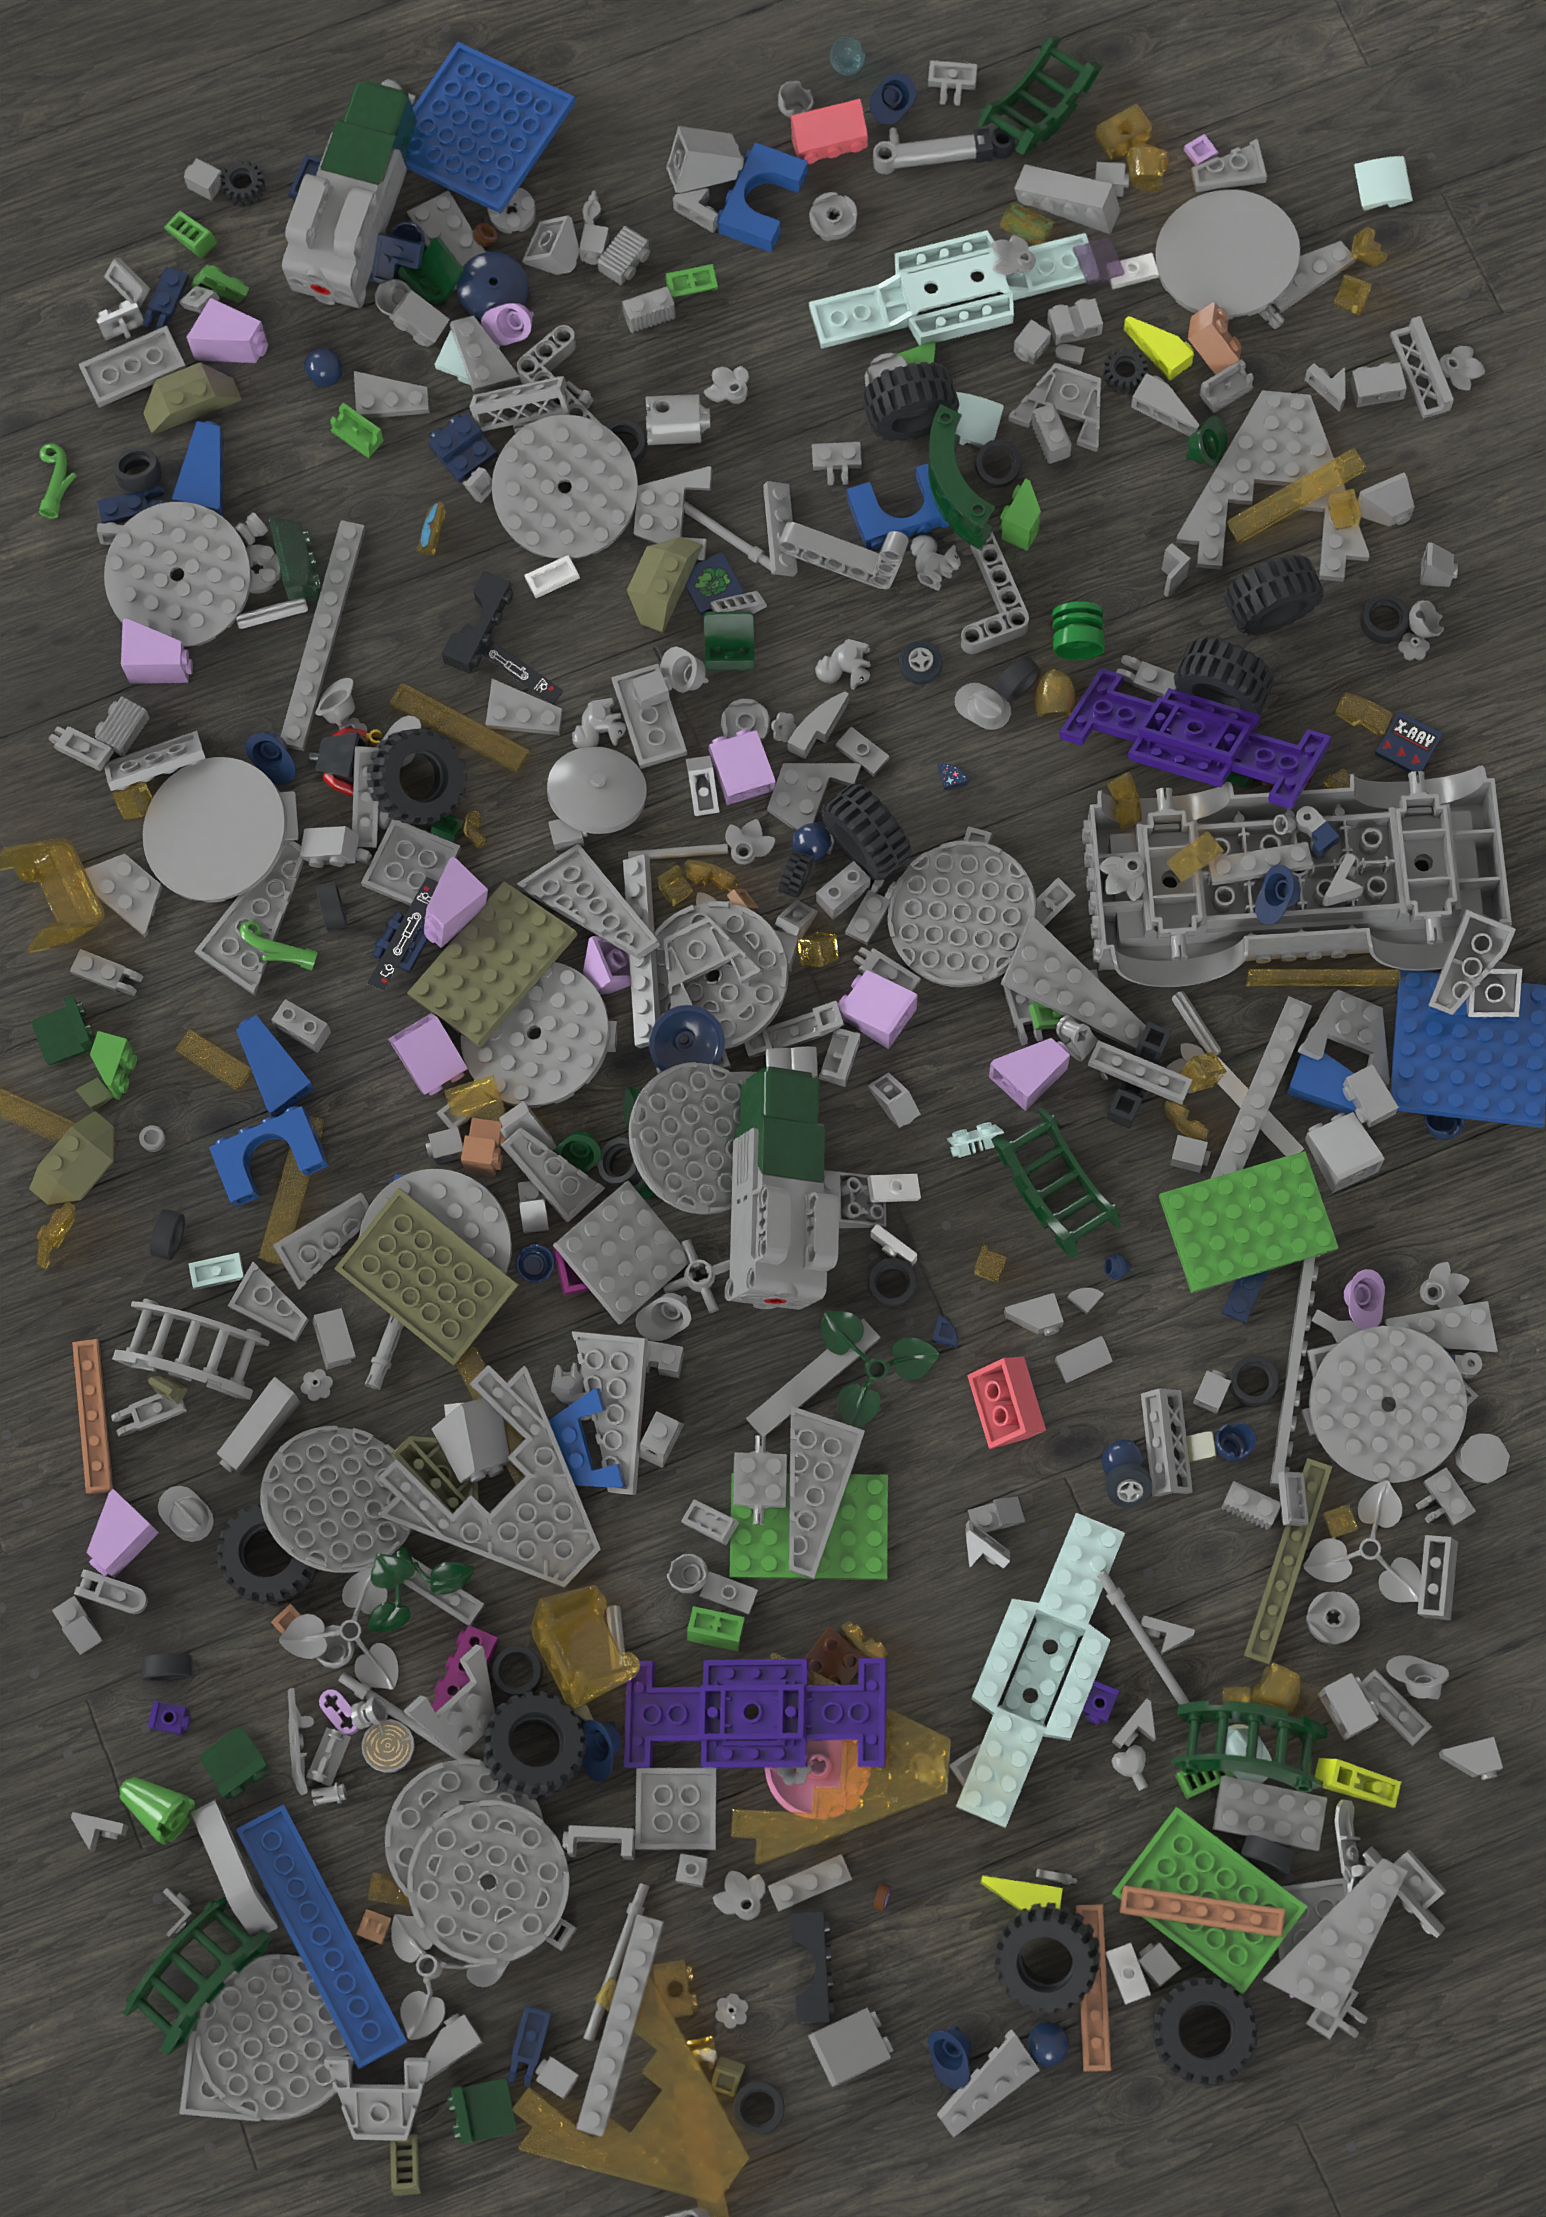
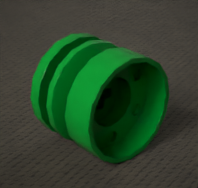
[1052,602,1105,660]

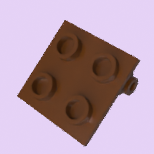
[804,1626,867,1686]

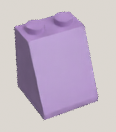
[187,298,268,363]
[121,619,193,684]
[709,729,776,805]
[424,856,488,948]
[838,970,917,1050]
[388,1013,468,1095]
[989,1038,1070,1111]
[87,1489,159,1578]

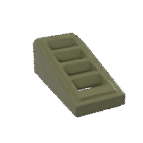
[148,1375,188,1404]
[390,2134,421,2196]

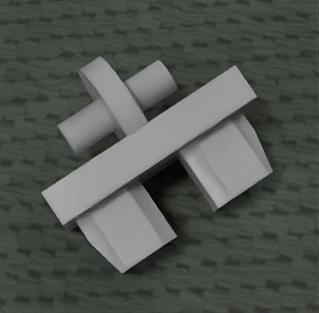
[96,300,143,340]

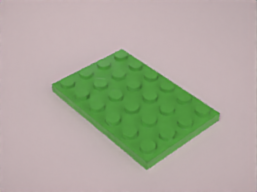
[1159,1151,1339,1293]
[730,1473,888,1580]
[1112,1807,1307,1994]

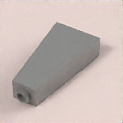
[217,1377,301,1474]

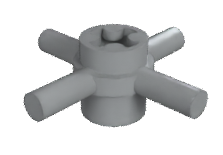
[663,1239,730,1313]

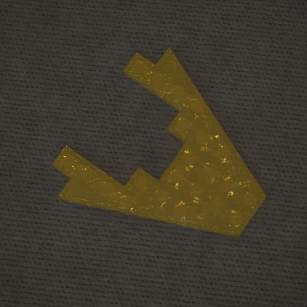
[731,1653,951,1865]
[512,1975,750,2203]

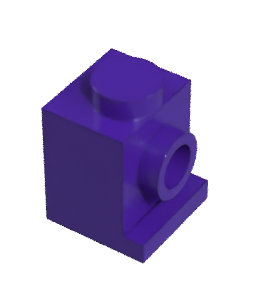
[1081,1681,1119,1725]
[148,1701,191,1736]

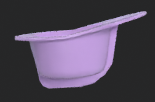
[481,303,534,346]
[1344,1269,1385,1330]

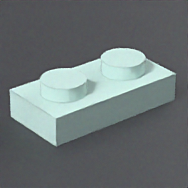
[189,1253,244,1290]

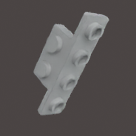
[1363,1846,1446,1938]

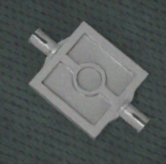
[733,1436,787,1525]

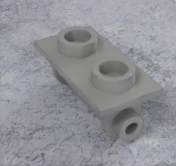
[307,1728,351,1786]

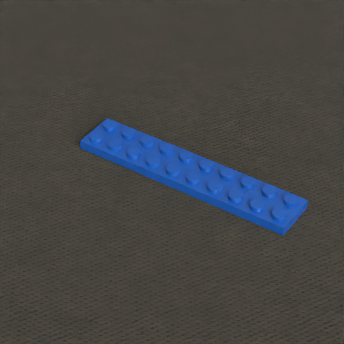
[236,1804,407,2070]

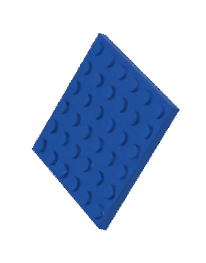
[406,42,576,214]
[1390,969,1546,1128]

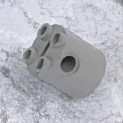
[646,394,710,445]

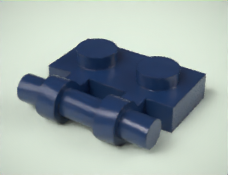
[372,912,428,974]

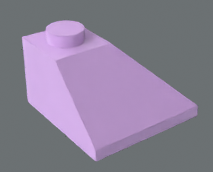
[583,936,631,995]

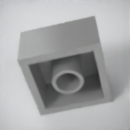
[1317,1673,1379,1741]

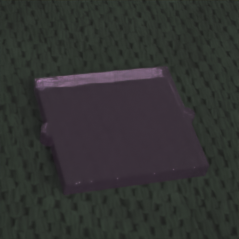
[1072,237,1125,285]

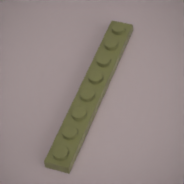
[1243,1458,1332,1666]

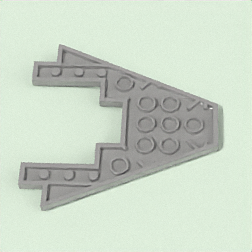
[1176,390,1369,582]
[377,1365,601,1587]

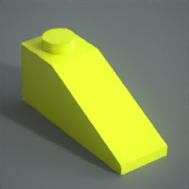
[1124,316,1194,381]
[1314,1758,1401,1808]
[981,1876,1063,1911]

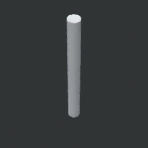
[628,844,728,860]

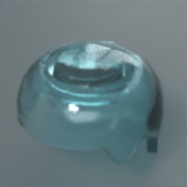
[830,37,866,76]

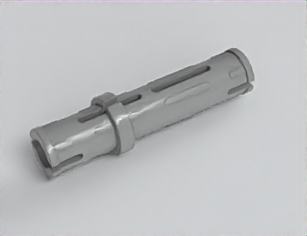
[365,1315,404,1390]

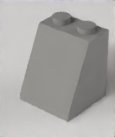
[666,126,743,193]
[1305,1112,1385,1193]
[432,1398,510,1483]
[808,2008,893,2088]

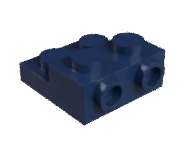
[428,413,497,483]

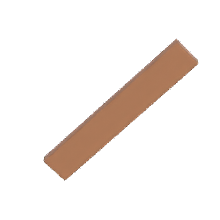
[72,1339,113,1495]
[1120,1885,1285,1937]
[1075,1905,1111,2072]

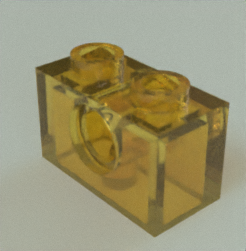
[1095,104,1152,159]
[652,1960,698,2021]

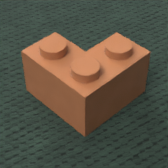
[1188,302,1242,375]
[461,1118,506,1177]

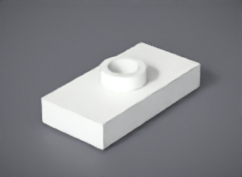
[1106,253,1159,289]
[525,555,579,599]
[867,1174,921,1202]
[871,1225,917,1267]
[1105,1943,1151,2004]

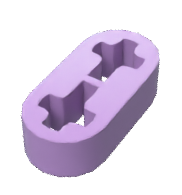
[319,1689,359,1735]

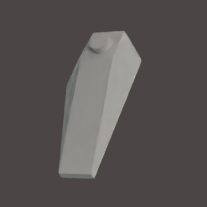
[1428,908,1516,1015]

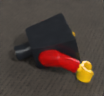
[308,727,382,797]

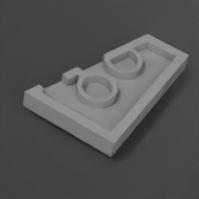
[450,316,520,392]
[228,1262,308,1342]

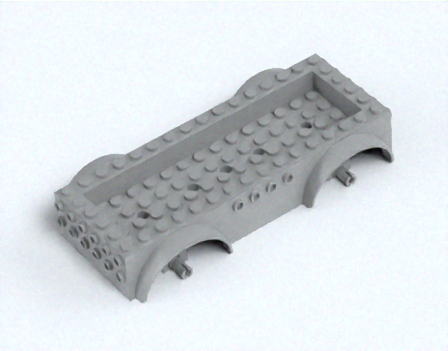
[1082,765,1512,987]

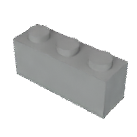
[1418,1535,1458,1620]

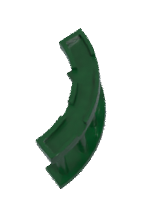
[977,36,1103,155]
[928,404,995,551]
[991,1107,1122,1259]
[1172,1700,1328,1792]
[123,1895,271,2055]

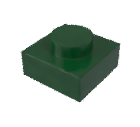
[431,815,465,843]

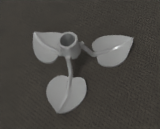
[1304,1481,1421,1602]
[279,1567,398,1689]
[391,1914,510,2040]

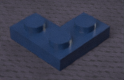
[370,233,424,284]

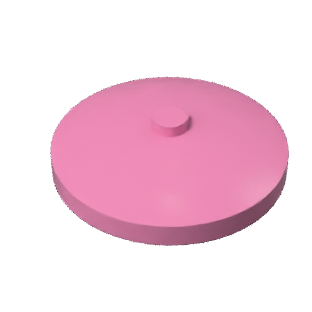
[765,1740,871,1820]

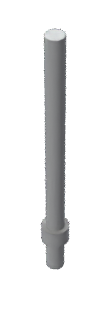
[684,501,771,571]
[1097,1571,1190,1704]
[338,1672,474,1760]
[584,1883,649,2042]

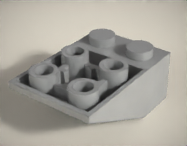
[824,1170,887,1228]

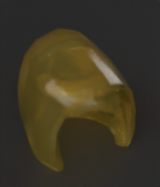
[1127,143,1169,191]
[1035,670,1076,718]
[1251,1663,1301,1716]

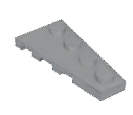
[937,2030,1040,2137]

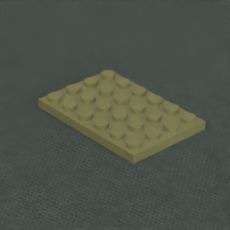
[407,881,578,1048]
[335,1188,519,1366]

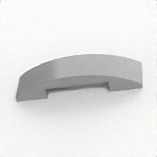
[744,1001,844,1058]

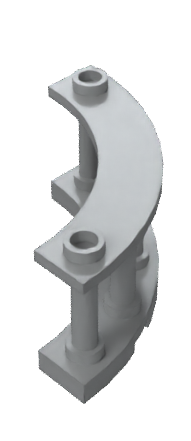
[112,1299,270,1400]

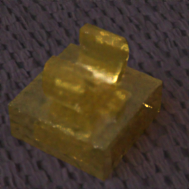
[1323,1505,1358,1539]
[1222,1687,1250,1705]
[687,2036,717,2071]

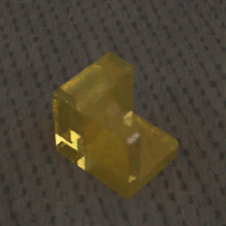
[1350,227,1387,267]
[1334,274,1372,315]
[1327,489,1361,530]
[1323,768,1361,789]
[112,781,153,820]
[657,865,693,906]
[798,933,838,967]
[1180,1052,1227,1092]
[974,1244,1007,1283]

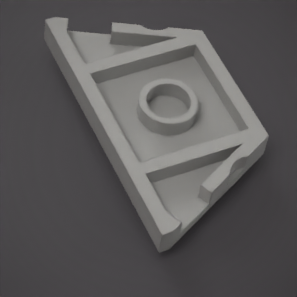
[74,854,162,937]

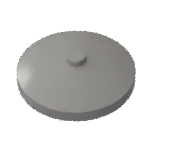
[547,747,647,834]

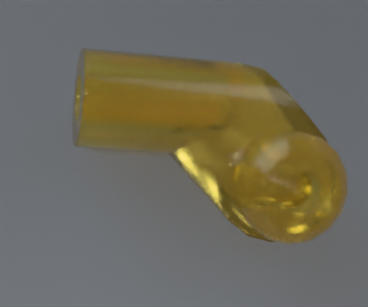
[463,810,487,849]

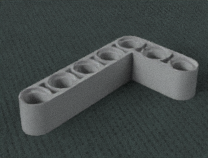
[517,325,601,424]
[778,522,909,589]
[961,532,1029,654]
[191,1800,278,1936]

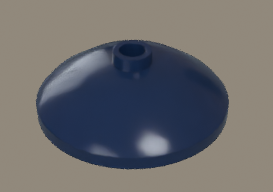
[457,252,529,321]
[649,1005,725,1072]

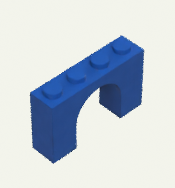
[717,143,808,253]
[847,464,950,550]
[209,1106,329,1207]

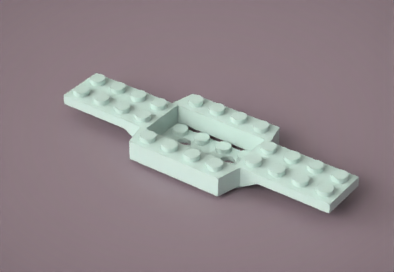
[809,231,1099,349]
[956,1513,1125,1828]

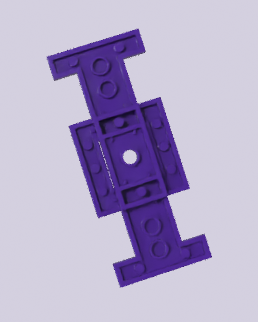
[1060,668,1331,809]
[624,1658,887,1769]

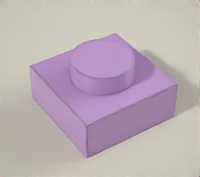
[1184,134,1218,166]

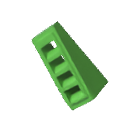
[164,211,217,258]
[1175,1771,1235,1800]

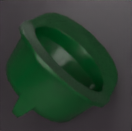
[1186,416,1228,466]
[553,1131,601,1174]

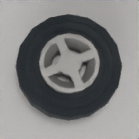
[899,641,943,685]
[1105,1463,1152,1508]

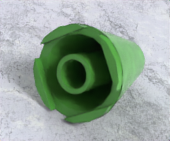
[119,1777,195,1845]

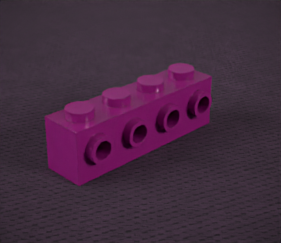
[430,1625,499,1713]

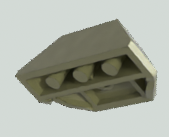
[143,362,242,435]
[627,536,703,633]
[29,1111,115,1205]
[391,1436,478,1513]

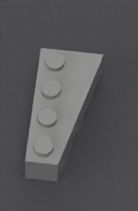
[1014,165,1120,234]

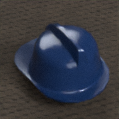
[869,73,916,125]
[245,732,296,785]
[1255,864,1301,925]
[582,1720,621,1782]
[928,2026,972,2090]

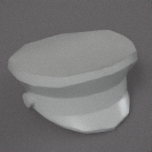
[1455,1434,1510,1484]

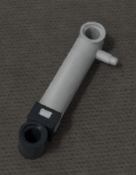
[873,127,1015,174]

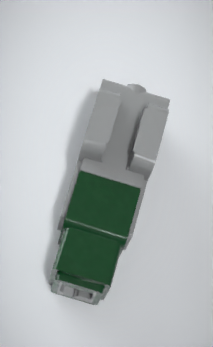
[282,81,417,309]
[725,1066,839,1310]

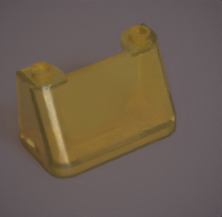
[531,1584,640,1708]

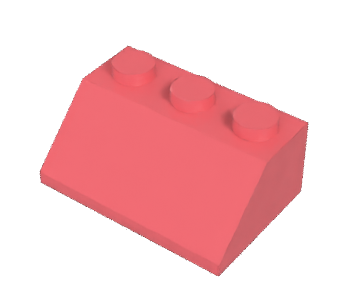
[791,99,868,164]
[967,1357,1046,1449]

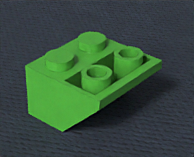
[1000,479,1041,551]
[90,1031,137,1100]

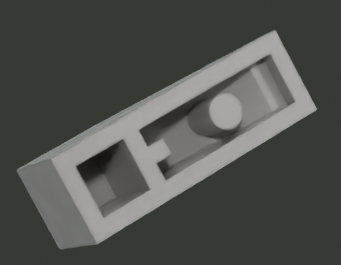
[1131,373,1199,437]
[425,2013,484,2083]

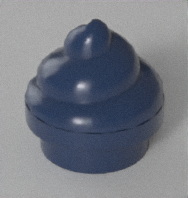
[1104,1254,1132,1280]

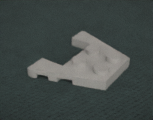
[1008,363,1101,452]
[634,467,712,562]
[767,763,861,854]
[663,916,763,1009]
[1298,990,1390,1086]
[404,1645,495,1757]
[325,2056,431,2141]

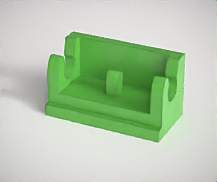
[666,264,718,299]
[331,403,384,458]
[687,1606,745,1652]

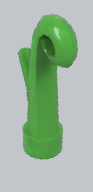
[39,443,76,518]
[240,921,317,971]

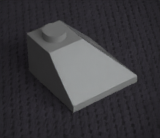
[522,216,580,275]
[1354,472,1414,527]
[1466,961,1522,1017]

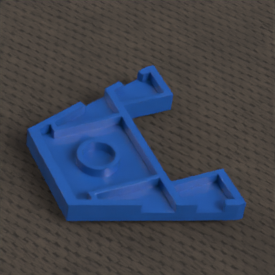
[549,1388,626,1488]

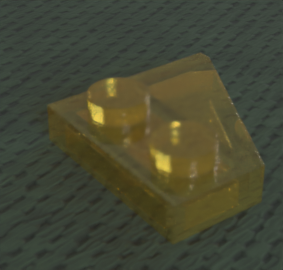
[444,1075,506,1122]
[37,1201,75,1269]

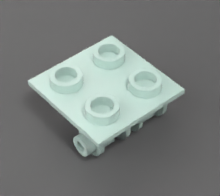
[947,1122,1004,1158]

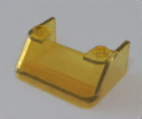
[0,838,105,953]

